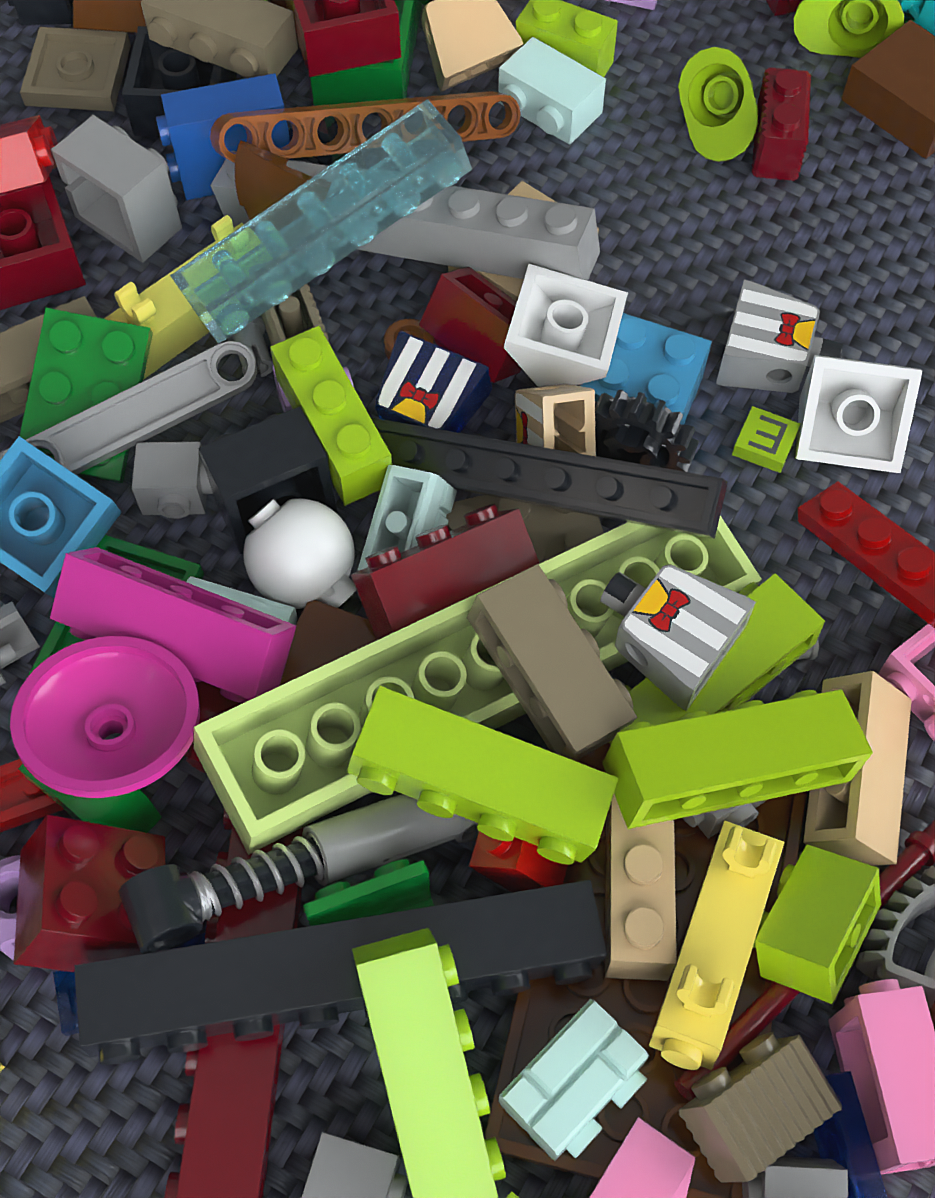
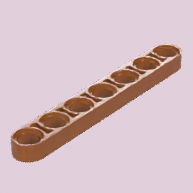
[210,91,521,163]

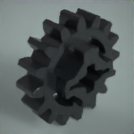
[595,390,699,472]

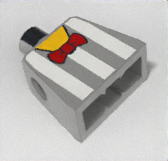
[716,280,843,393]
[600,565,756,711]

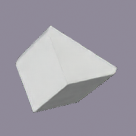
[504,264,628,387]
[795,355,923,473]

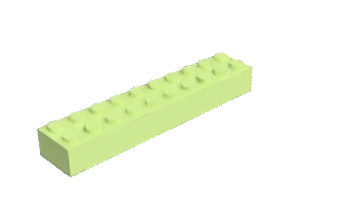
[194,516,762,855]

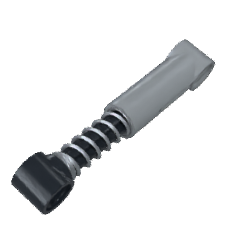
[118,794,479,954]

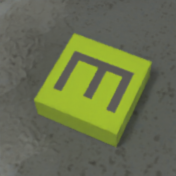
[732,406,801,473]

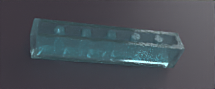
[170,99,472,344]

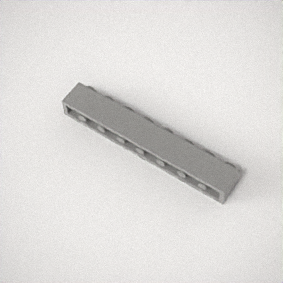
[211,151,600,281]

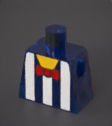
[375,330,492,433]

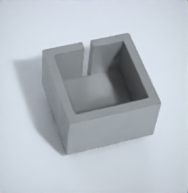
[51,115,182,263]

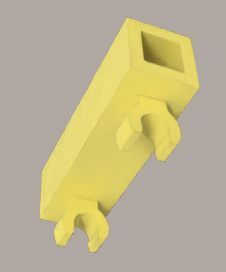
[104,215,278,379]
[649,820,784,1070]

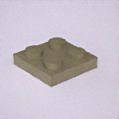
[20,27,131,111]

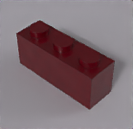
[351,504,540,638]

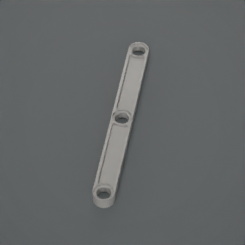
[0,341,257,475]

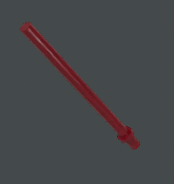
[674,819,935,1101]

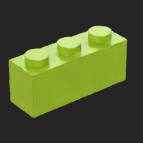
[270,326,392,506]

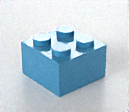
[581,313,712,424]
[0,436,122,598]

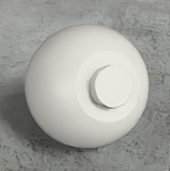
[244,499,357,609]

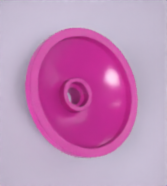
[10,636,200,798]

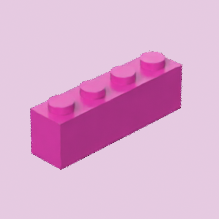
[50,547,297,703]

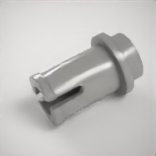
[226,311,274,379]

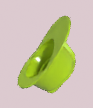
[794,0,904,58]
[678,47,758,162]

